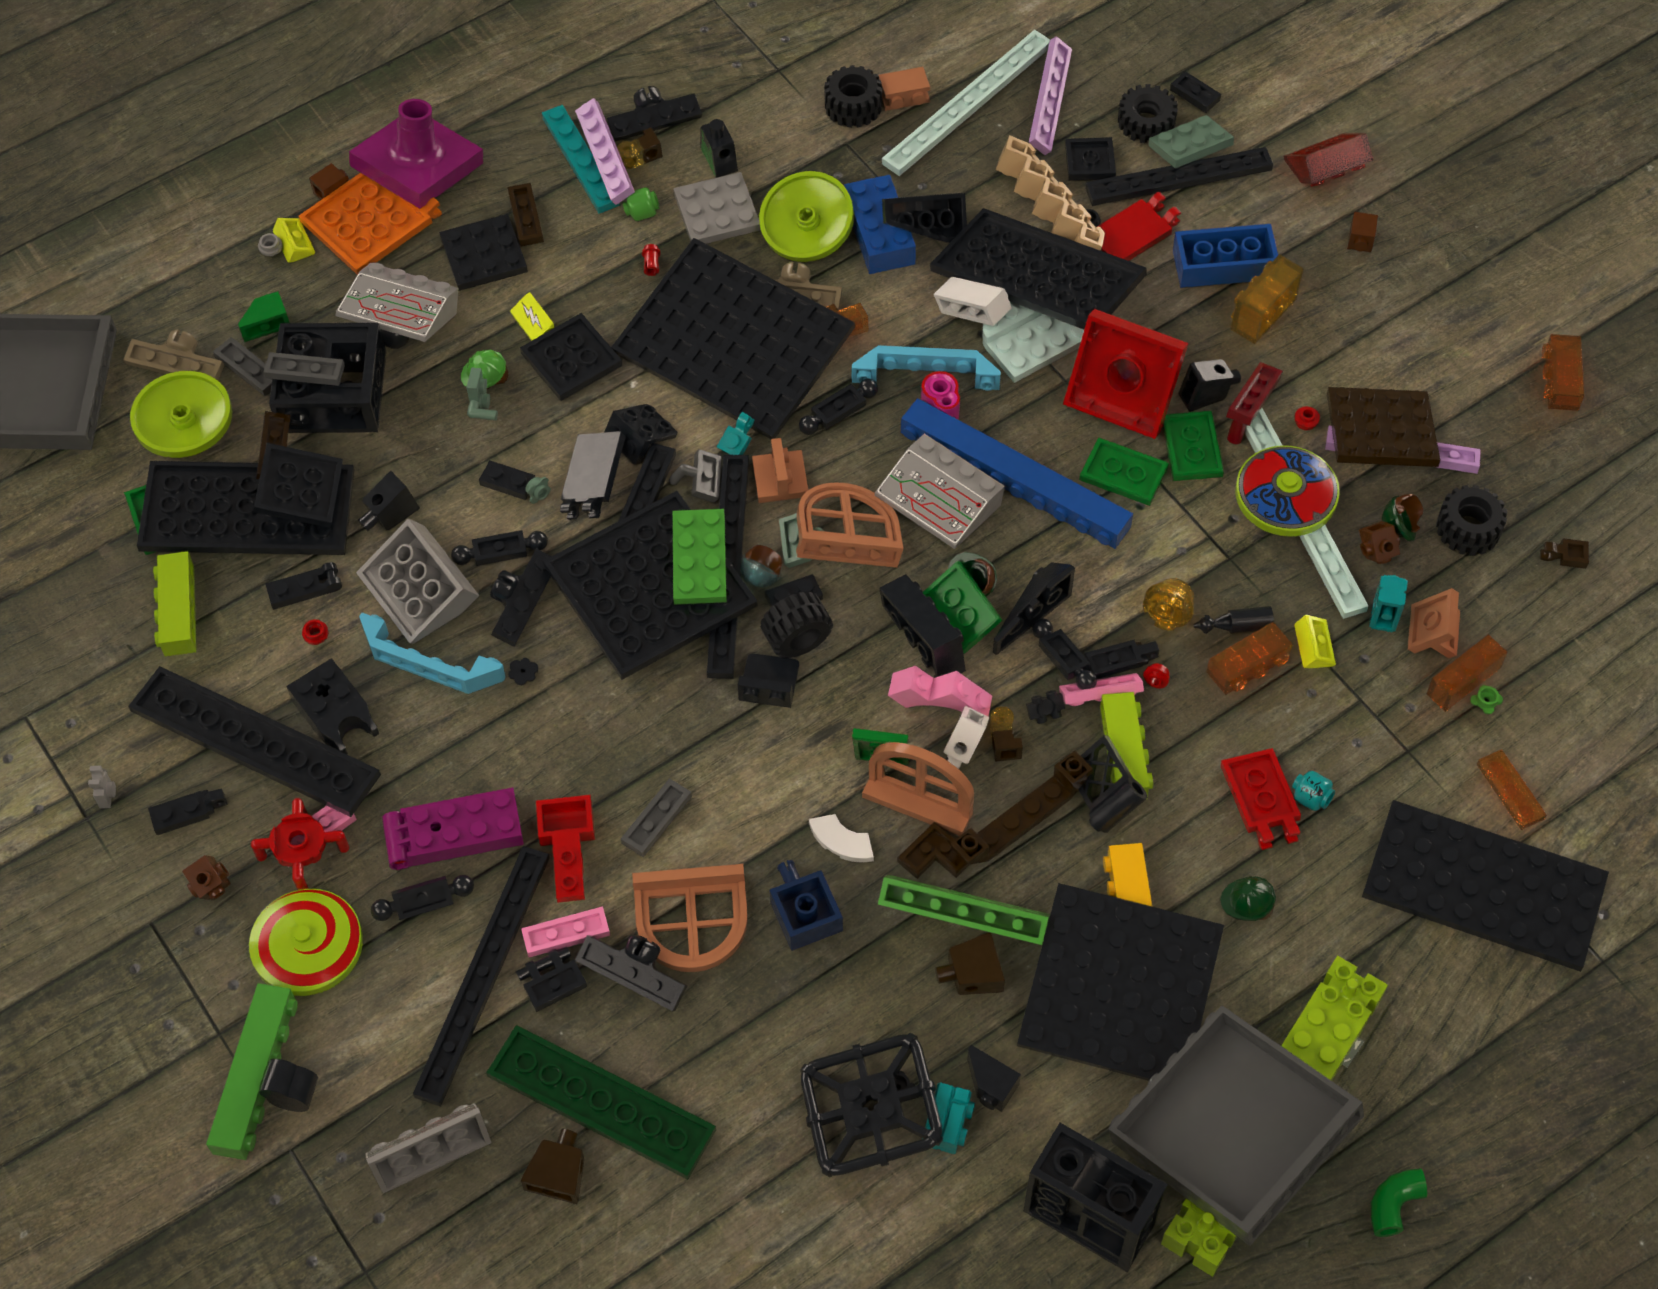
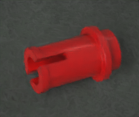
[642,244,661,276]

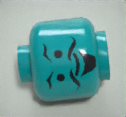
[1292,771,1335,811]

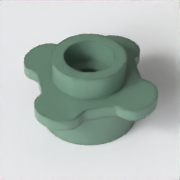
[526,477,551,504]

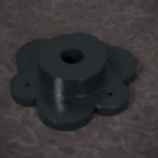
[508,658,539,686]

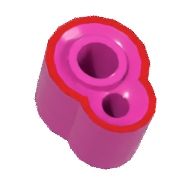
[921,371,960,419]

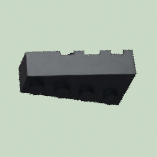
[879,574,966,678]

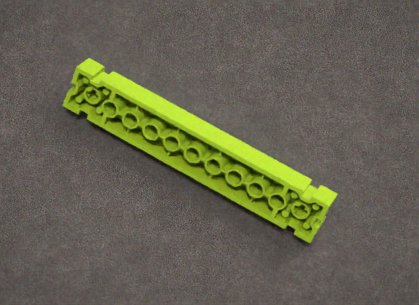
[1161,955,1388,1277]

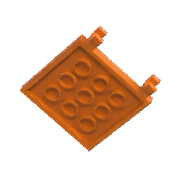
[298,173,442,275]

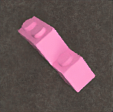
[888,666,992,716]

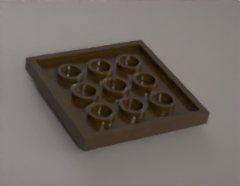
[1327,387,1441,467]

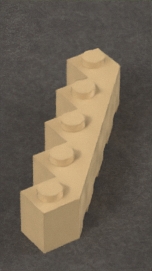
[996,135,1105,250]

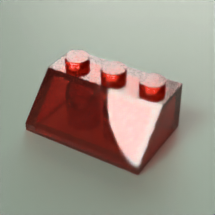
[1283,133,1373,187]

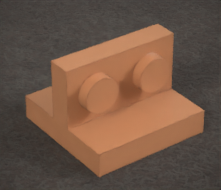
[752,438,808,503]
[1408,588,1460,658]

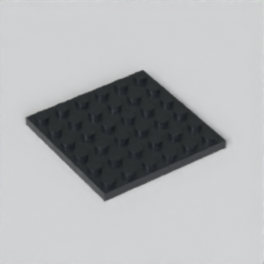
[543,491,758,680]
[1017,883,1224,1081]

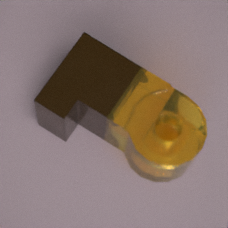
[617,128,663,169]
[990,707,1023,762]

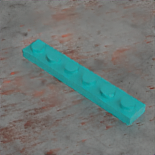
[542,105,620,214]

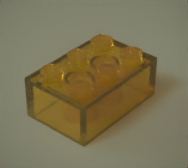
[1231,254,1304,344]

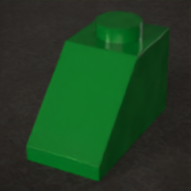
[238,291,290,342]

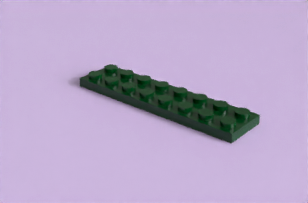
[486,1025,716,1180]

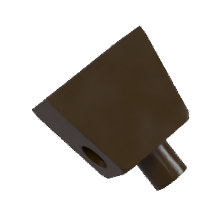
[935,932,1005,995]
[521,1129,584,1204]

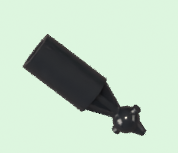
[1193,606,1274,634]

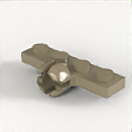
[775,262,842,313]
[123,329,225,381]

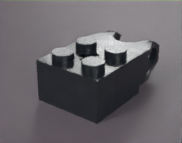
[286,658,379,754]

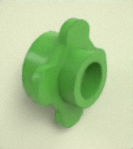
[1470,685,1503,714]

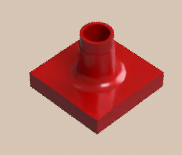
[1063,309,1189,439]

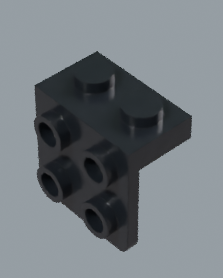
[604,404,678,465]
[737,653,799,708]

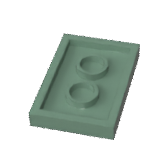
[1149,115,1234,168]

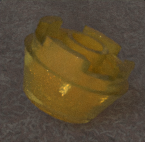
[1143,578,1194,631]

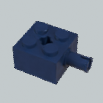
[769,860,843,951]

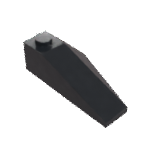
[993,562,1075,655]

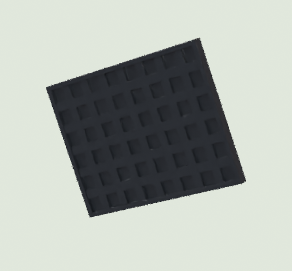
[611,238,855,439]

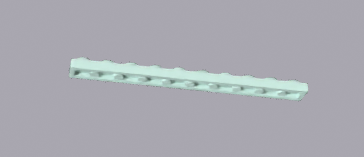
[882,30,1050,176]
[1244,408,1368,619]

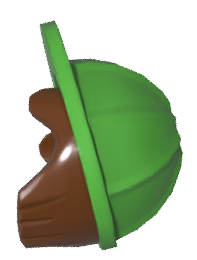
[461,350,508,389]

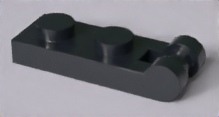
[265,562,342,610]

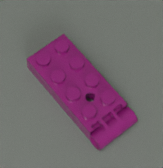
[382,787,524,870]

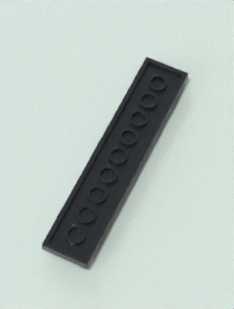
[128,666,381,817]

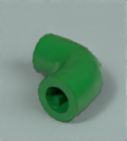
[1371,1168,1427,1237]

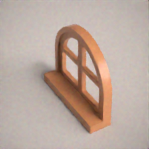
[796,483,903,568]
[862,742,974,836]
[632,864,748,972]

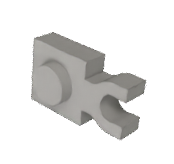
[88,766,116,808]

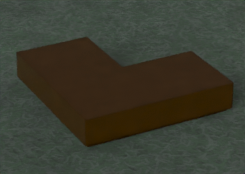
[897,822,969,879]

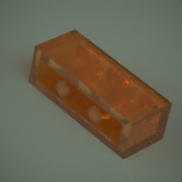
[1542,334,1584,411]
[1207,622,1293,695]
[1426,634,1508,712]

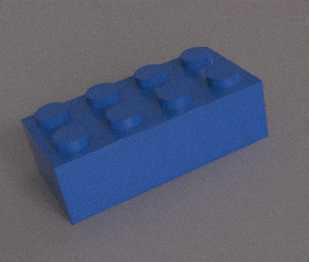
[844,175,916,274]
[1173,224,1280,288]

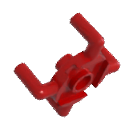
[251,798,350,890]

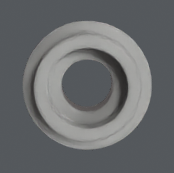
[258,233,283,256]

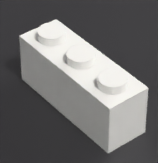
[934,277,1012,326]

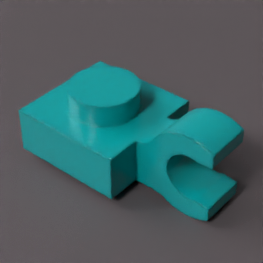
[717,412,755,455]

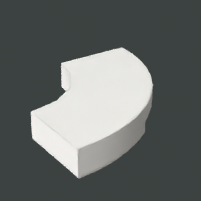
[809,814,874,862]

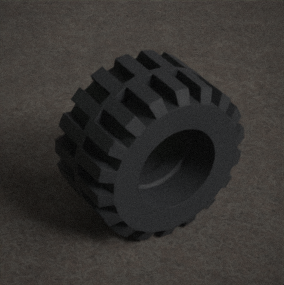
[824,65,882,128]
[1436,485,1507,556]
[760,592,833,658]

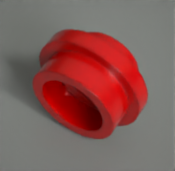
[1294,406,1320,430]
[302,619,329,645]
[1143,663,1170,689]

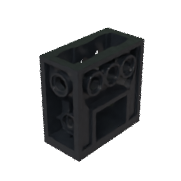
[269,323,387,433]
[1023,1123,1168,1273]

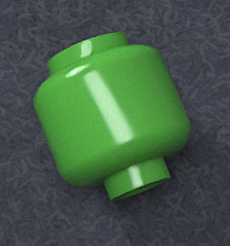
[623,187,660,221]

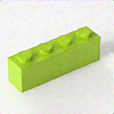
[153,551,196,657]
[1100,692,1153,797]

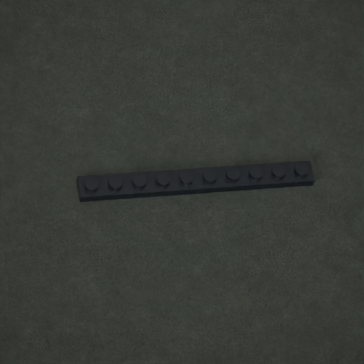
[707,455,749,679]
[413,846,550,1107]

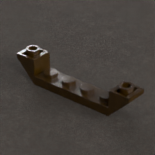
[950,751,1093,865]

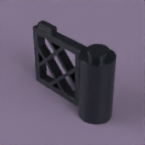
[1079,735,1148,833]

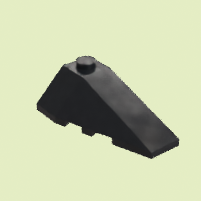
[882,193,967,243]

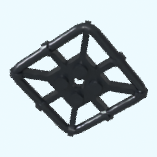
[800,1033,943,1177]

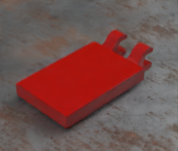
[1097,192,1181,261]
[1221,748,1301,850]

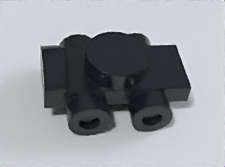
[1026,690,1065,724]

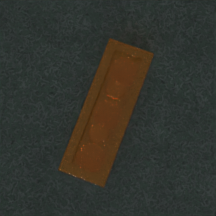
[1477,749,1547,830]

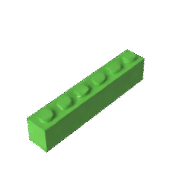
[878,875,1050,945]
[206,983,298,1160]

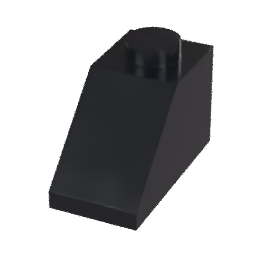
[967,1045,1021,1112]

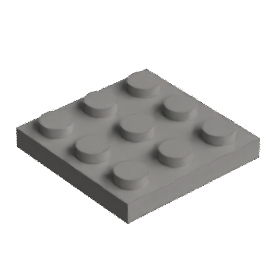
[673,172,761,244]

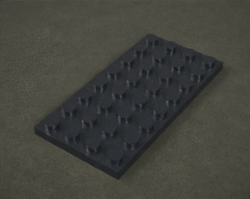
[930,208,1147,330]
[137,461,355,555]
[1362,800,1609,972]

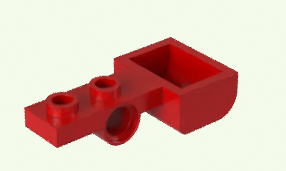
[536,795,595,903]

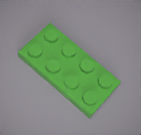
[673,509,727,604]

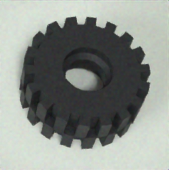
[1118,84,1178,144]

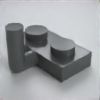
[669,449,722,503]

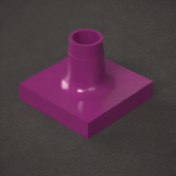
[349,99,483,209]

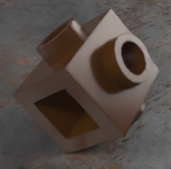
[1359,521,1400,564]
[182,855,231,900]

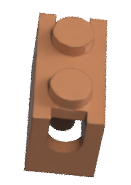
[879,67,930,111]

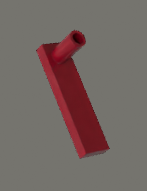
[1226,362,1283,444]

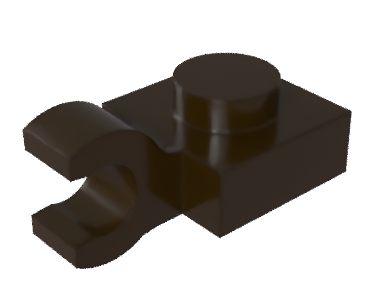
[1540,538,1589,569]

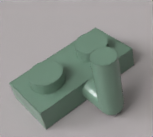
[466,368,498,420]
[779,513,824,568]

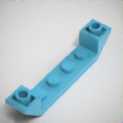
[852,345,1001,391]
[359,613,506,694]

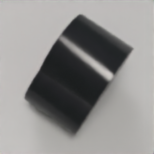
[259,1059,318,1112]

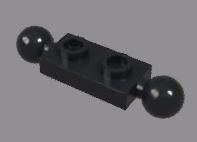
[799,378,878,435]
[451,530,548,566]
[1032,618,1097,690]
[371,875,474,921]

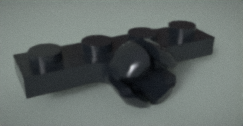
[607,86,702,142]
[490,549,551,647]
[575,935,688,1011]

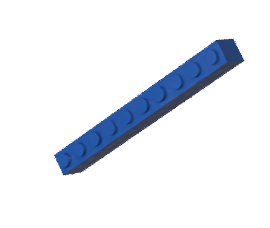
[901,398,1133,549]

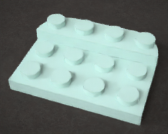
[982,302,1084,383]

